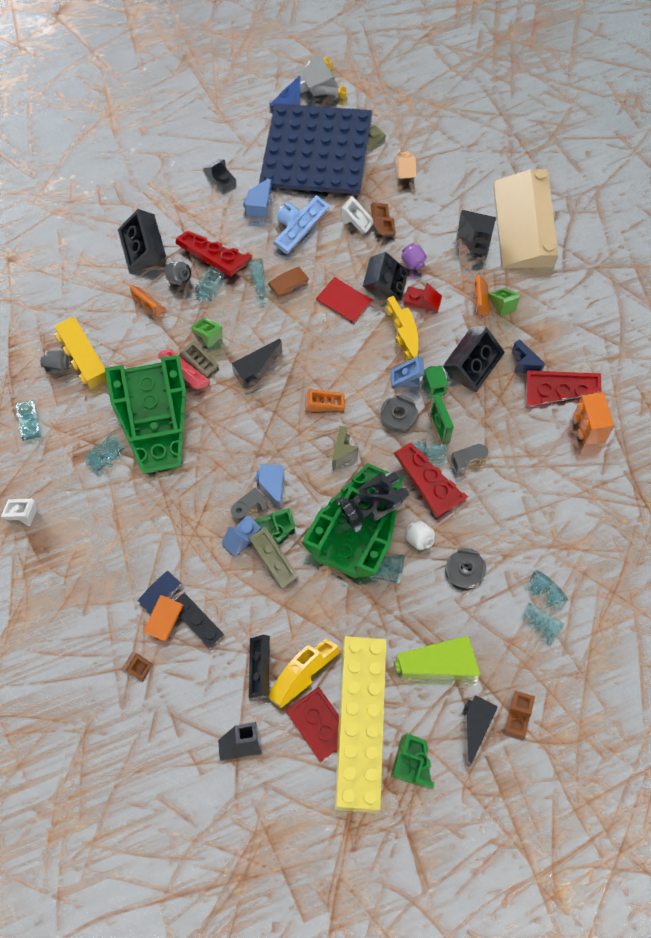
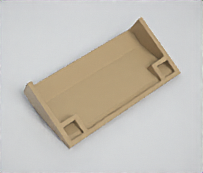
[494,169,558,268]

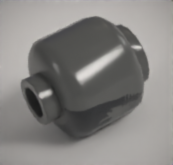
[165,261,191,285]
[40,350,69,374]

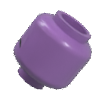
[401,243,427,270]

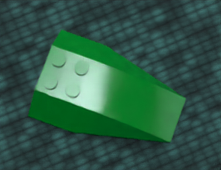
[105,355,186,474]
[302,463,402,578]

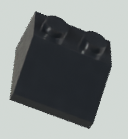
[457,210,496,255]

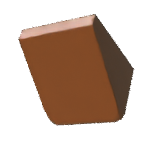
[121,652,152,681]

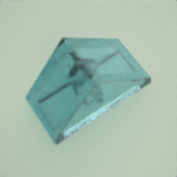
[370,554,405,584]

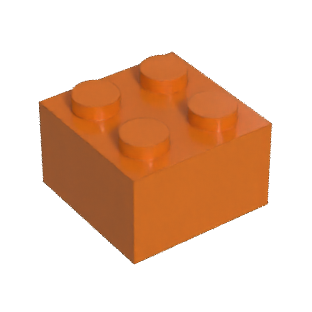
[573,392,614,446]

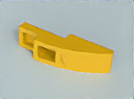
[385,296,419,361]
[268,639,341,708]

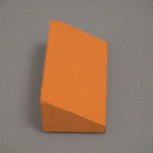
[474,275,490,315]
[130,285,166,317]
[144,595,183,642]

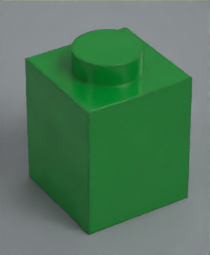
[422,365,448,397]

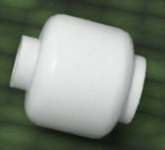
[406,521,435,550]

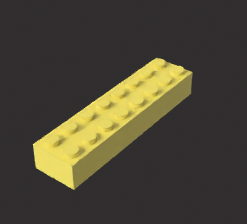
[334,636,386,813]

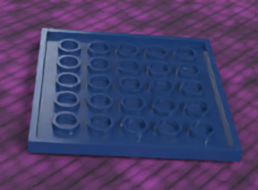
[259,104,373,195]

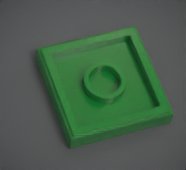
[430,394,454,445]

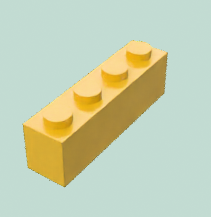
[54,316,107,390]

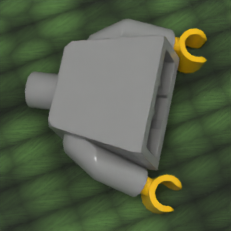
[300,55,348,99]

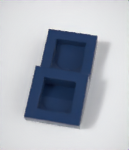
[137,571,182,614]

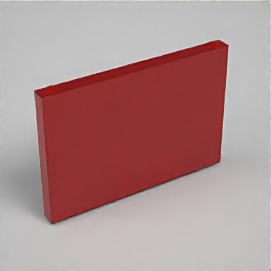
[316,277,372,323]

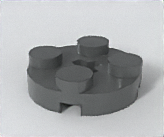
[380,395,418,433]
[446,548,486,588]

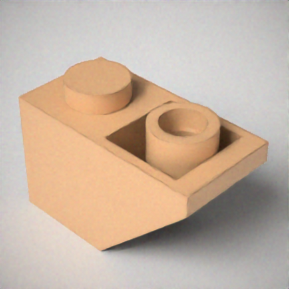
[394,150,416,179]

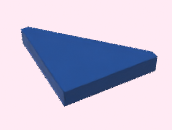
[269,76,301,107]

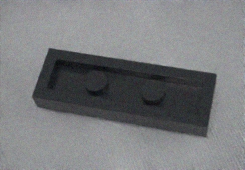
[175,592,225,650]
[249,634,270,700]

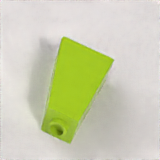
[394,636,481,681]

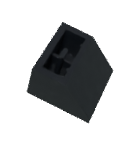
[363,252,408,301]

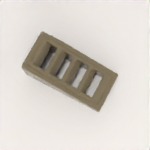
[179,340,219,378]

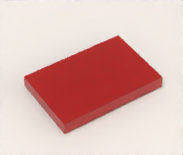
[285,687,339,763]

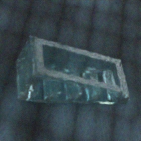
[249,258,265,299]
[195,266,226,302]
[524,603,564,642]

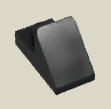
[203,159,236,191]

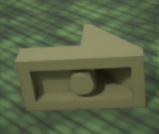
[332,426,359,468]

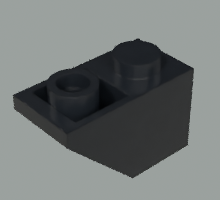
[218,722,262,761]

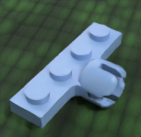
[274,195,330,255]

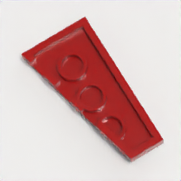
[175,231,252,277]
[526,370,602,408]
[393,442,468,518]

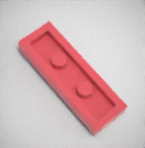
[157,349,210,389]

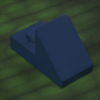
[512,339,545,374]

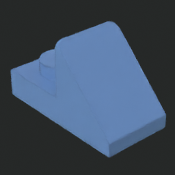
[391,356,424,387]
[222,515,262,557]

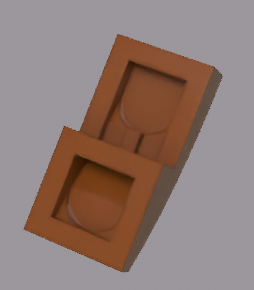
[370,202,396,236]
[268,267,309,297]
[504,690,535,740]

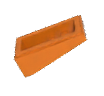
[305,389,345,412]

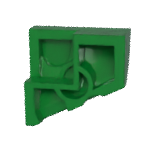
[254,508,296,544]
[391,733,434,789]

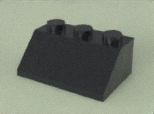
[118,209,166,272]
[443,326,505,392]

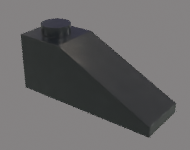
[232,338,282,388]
[463,695,498,767]

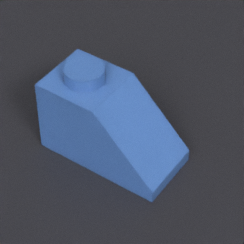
[243,179,272,218]
[256,464,284,508]

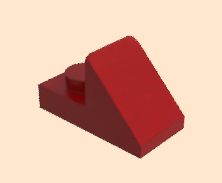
[403,283,442,312]

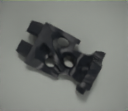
[336,471,410,533]

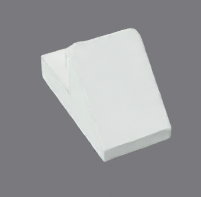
[341,196,374,234]
[1,498,37,526]

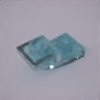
[15,400,41,441]
[83,433,127,472]
[412,441,448,460]
[530,570,568,608]

